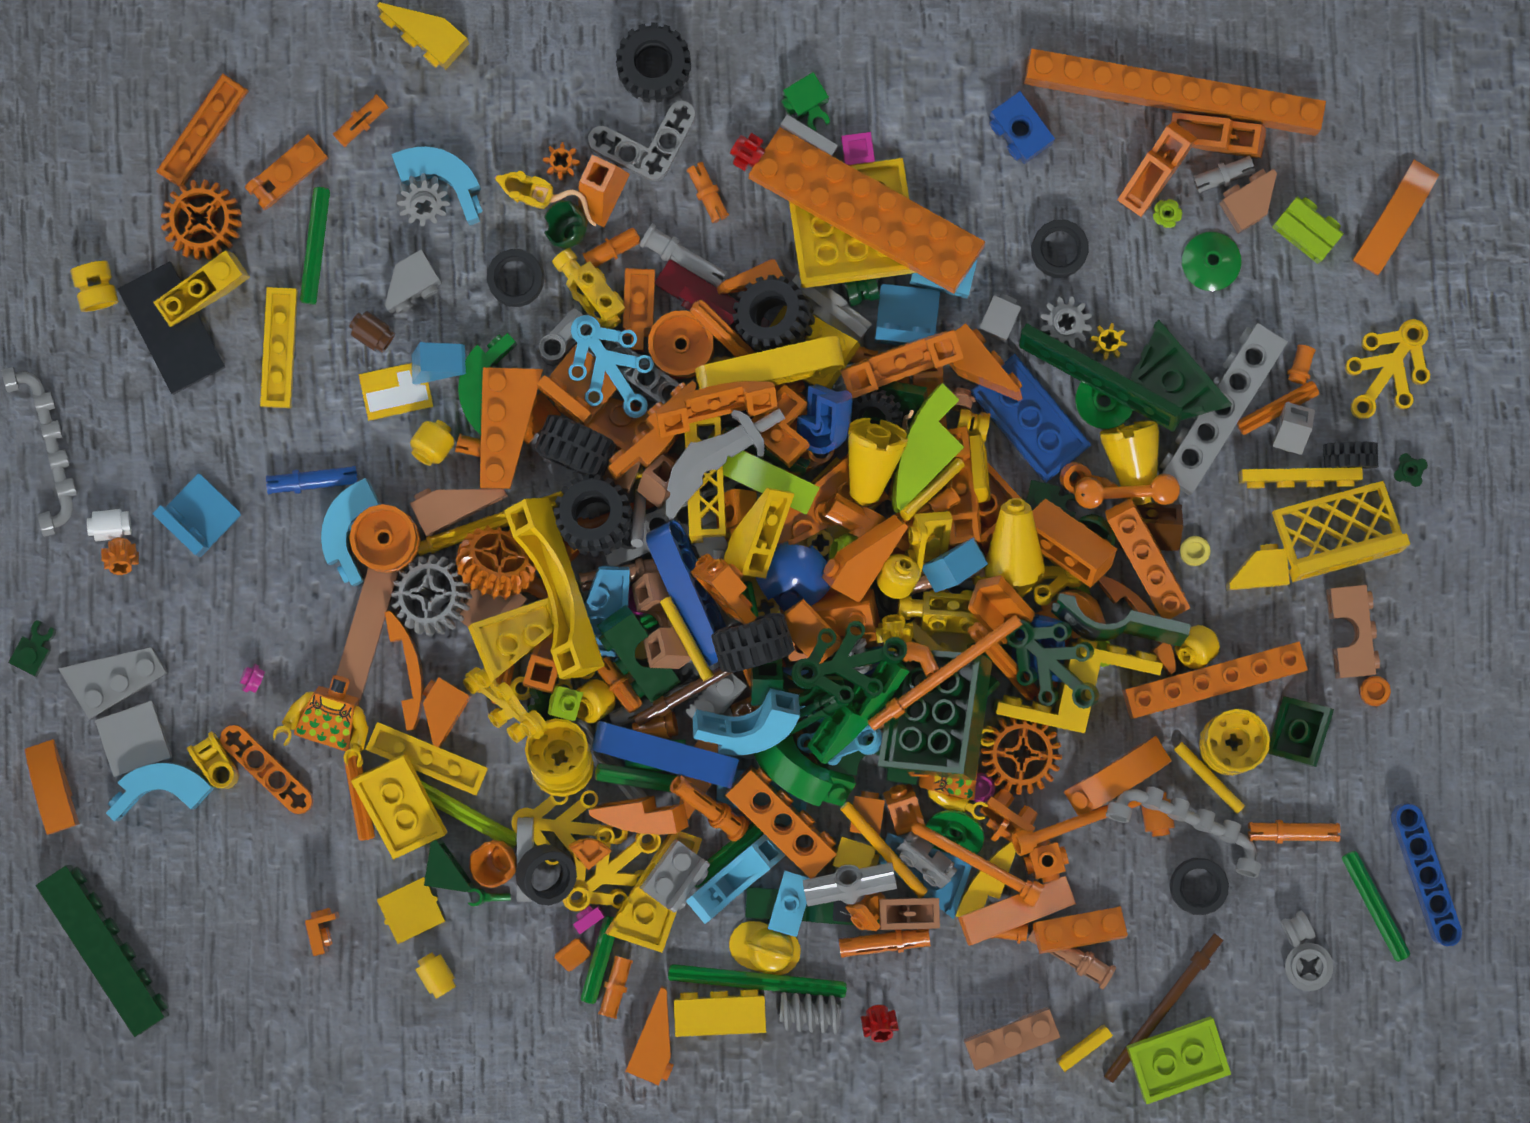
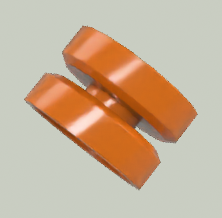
[648,310,714,380]
[349,504,421,573]

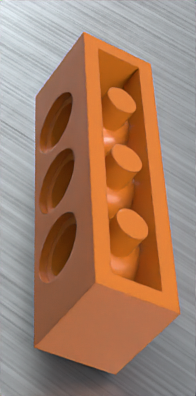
[1105,498,1190,619]
[725,765,837,879]

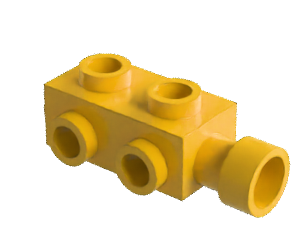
[552,248,625,329]
[897,589,979,634]

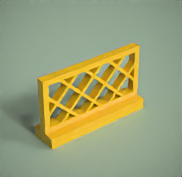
[1272,481,1410,582]

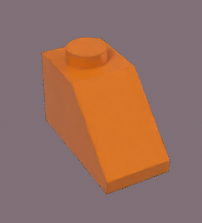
[422,677,472,748]

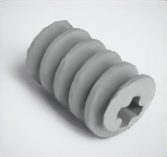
[779,992,841,1034]

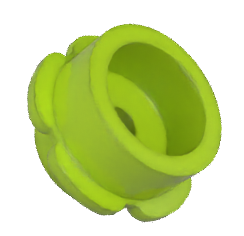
[1153,199,1182,228]

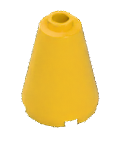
[848,418,908,506]
[1100,420,1159,505]
[984,498,1045,586]

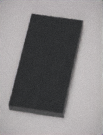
[117,261,226,395]

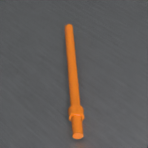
[868,615,1023,731]

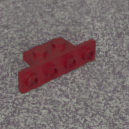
[655,260,770,342]

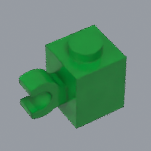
[781,72,830,132]

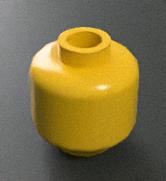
[410,420,455,466]
[876,554,921,599]
[1175,625,1220,669]
[576,679,616,723]

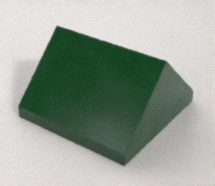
[1268,696,1334,767]
[424,838,476,892]

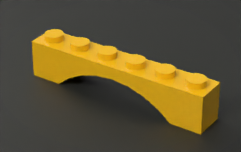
[504,498,605,679]

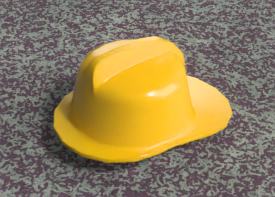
[729,921,801,975]

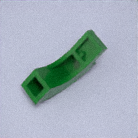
[458,333,518,436]
[754,735,856,806]

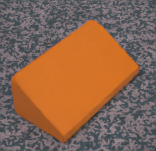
[784,599,843,664]

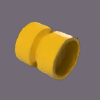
[70,261,119,312]

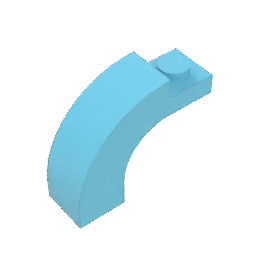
[391,146,483,226]
[321,478,381,587]
[693,688,800,755]
[106,763,215,821]
[686,834,786,924]

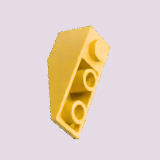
[377,2,469,70]
[153,250,250,327]

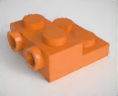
[691,554,757,624]

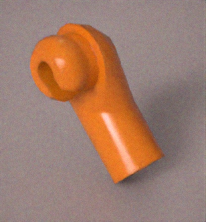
[902,641,939,677]

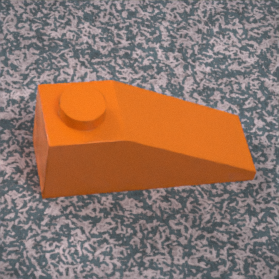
[822,515,908,603]
[625,986,674,1086]

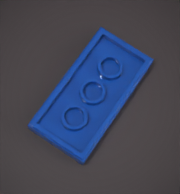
[970,354,1091,483]

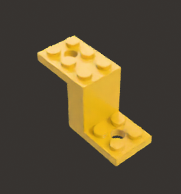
[993,637,1163,733]

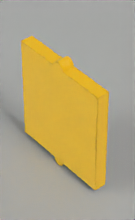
[377,877,445,944]

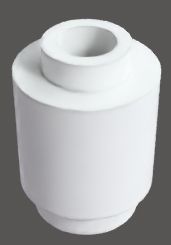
[87,509,132,541]

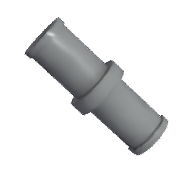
[1193,155,1256,193]

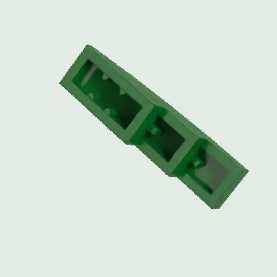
[807,654,909,764]

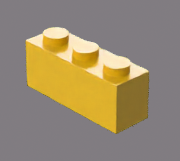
[674,989,766,1037]

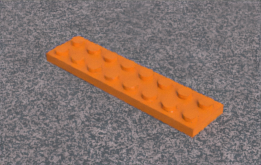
[749,127,985,294]

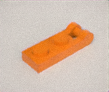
[245,134,328,210]

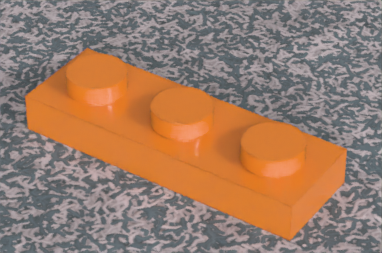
[1032,906,1128,954]

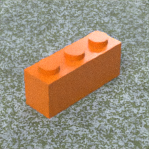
[1032,499,1117,588]

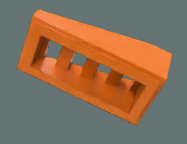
[717,259,783,295]

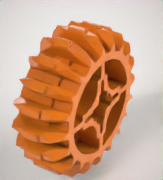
[161,179,242,261]
[456,525,536,600]
[981,717,1062,795]

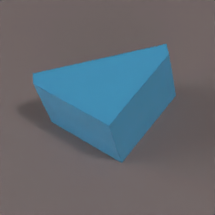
[411,342,466,385]
[922,537,988,593]

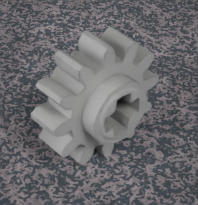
[396,173,450,226]
[1039,297,1092,349]

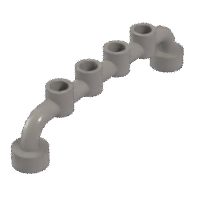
[1,367,77,537]
[1106,787,1262,878]

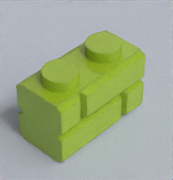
[1272,196,1344,264]

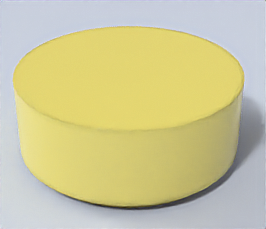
[1179,536,1210,566]

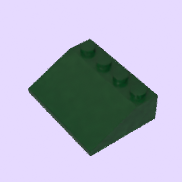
[878,650,992,781]

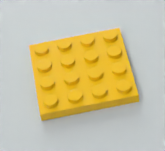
[789,158,916,288]

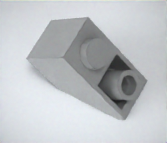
[385,250,442,314]

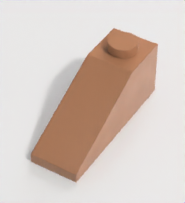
[410,488,508,536]

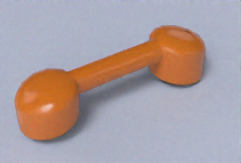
[1074,473,1180,509]

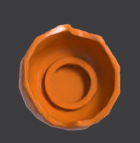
[469,840,517,888]

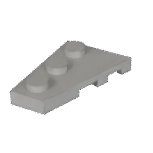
[58,647,168,720]

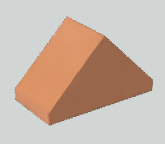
[879,897,940,930]

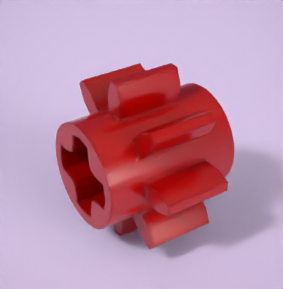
[730,133,765,171]
[860,1005,899,1043]

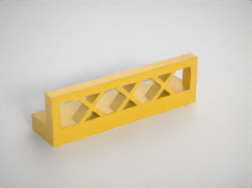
[685,417,726,543]

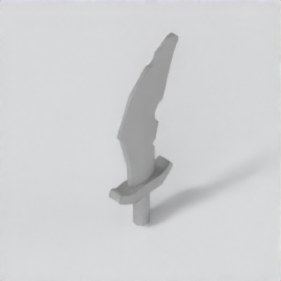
[666,408,785,519]

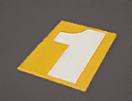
[358,363,433,421]

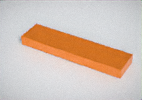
[156,73,249,188]
[958,876,1076,946]

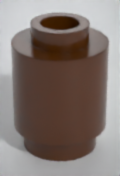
[349,311,395,353]

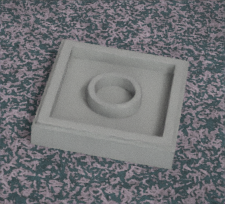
[95,701,172,777]

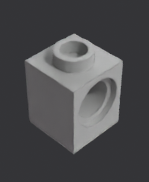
[978,294,1021,343]
[1273,402,1315,455]

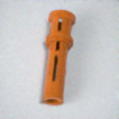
[670,775,749,841]

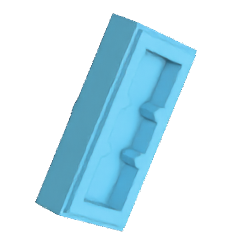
[768,870,810,937]

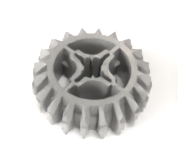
[391,555,473,636]

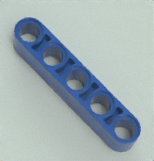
[646,520,726,666]
[590,721,739,789]
[1391,804,1462,946]

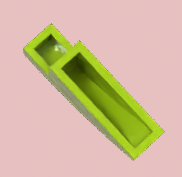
[892,383,964,513]
[708,435,820,515]

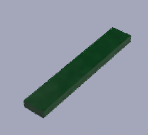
[1019,324,1183,431]

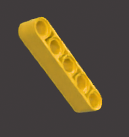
[695,336,845,389]

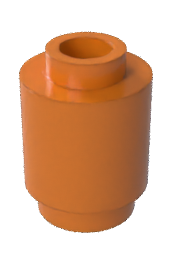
[1141,792,1175,837]

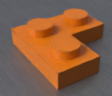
[751,384,810,468]

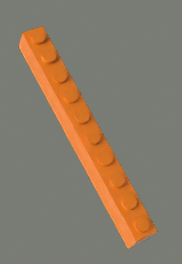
[1024,48,1326,136]

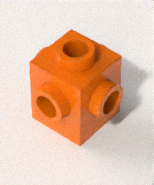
[1023,839,1069,883]

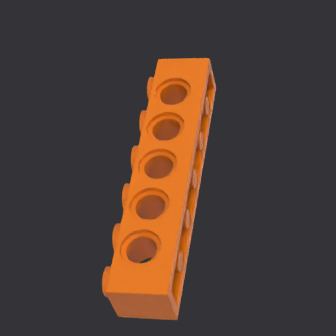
[1122,641,1308,719]

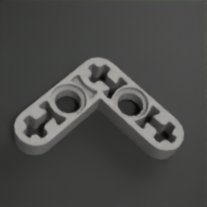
[588,101,695,182]

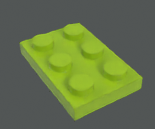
[1126,1016,1231,1104]

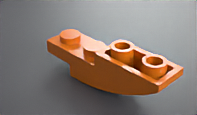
[608,380,697,480]

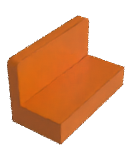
[968,575,1035,645]

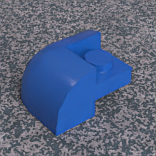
[797,384,852,454]
[756,541,831,612]

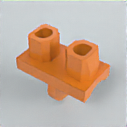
[979,789,1038,842]

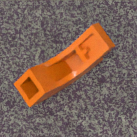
[1064,736,1172,815]

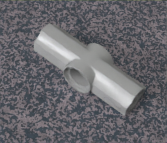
[792,273,872,342]
[803,862,897,906]

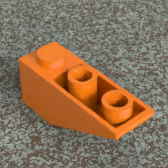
[949,323,1023,401]

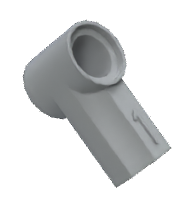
[539,308,591,365]

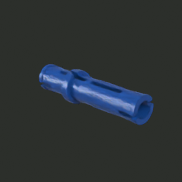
[266,466,358,495]

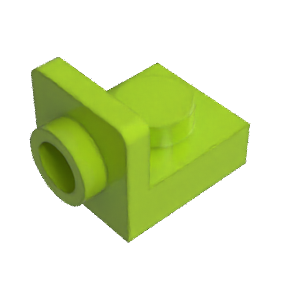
[548,685,583,721]

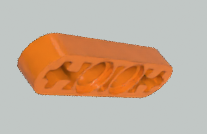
[220,725,314,814]

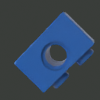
[989,91,1055,164]

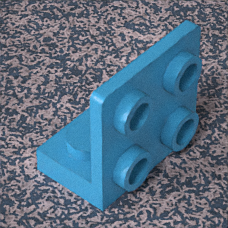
[874,284,940,346]
[152,474,241,557]

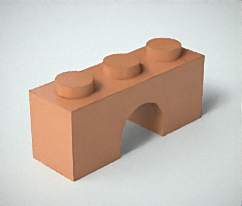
[631,572,691,669]
[1326,585,1380,679]
[963,1007,1061,1071]

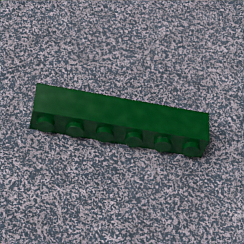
[35,865,169,1037]

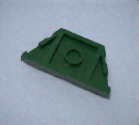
[1130,320,1232,420]

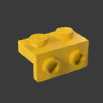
[905,511,953,578]

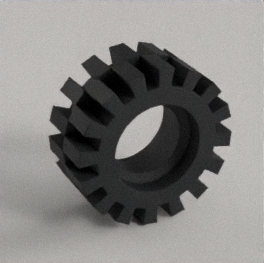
[851,390,904,427]
[1323,441,1379,469]

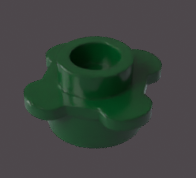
[1394,453,1428,487]

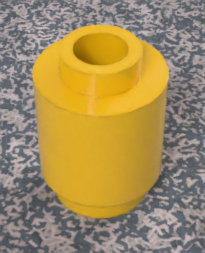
[415,952,457,999]

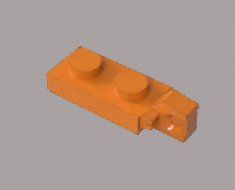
[623,268,655,352]

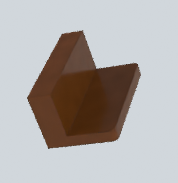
[1120,503,1183,551]

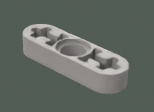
[517,818,534,902]

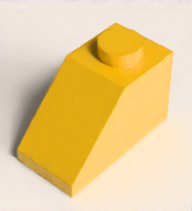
[1226,544,1290,591]

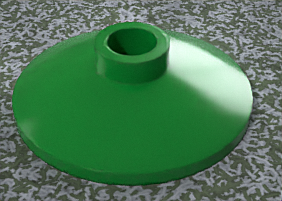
[1182,232,1241,291]
[1075,382,1133,429]
[926,810,984,854]

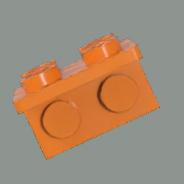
[537,344,617,426]

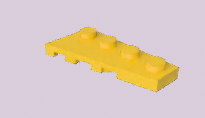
[605,831,702,953]

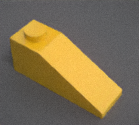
[723,488,794,579]

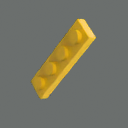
[260,287,298,409]
[1238,467,1363,489]
[365,722,489,796]

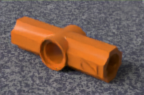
[822,493,910,555]

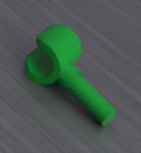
[468,888,511,906]

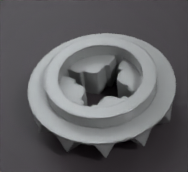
[1285,943,1333,991]

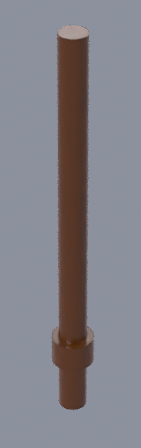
[634,666,733,726]
[1104,933,1224,1083]

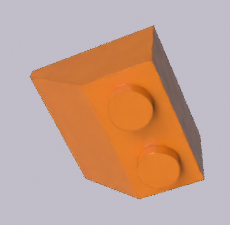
[812,589,884,652]

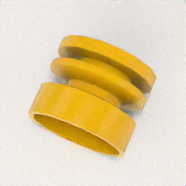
[1199,709,1270,776]
[525,718,594,797]

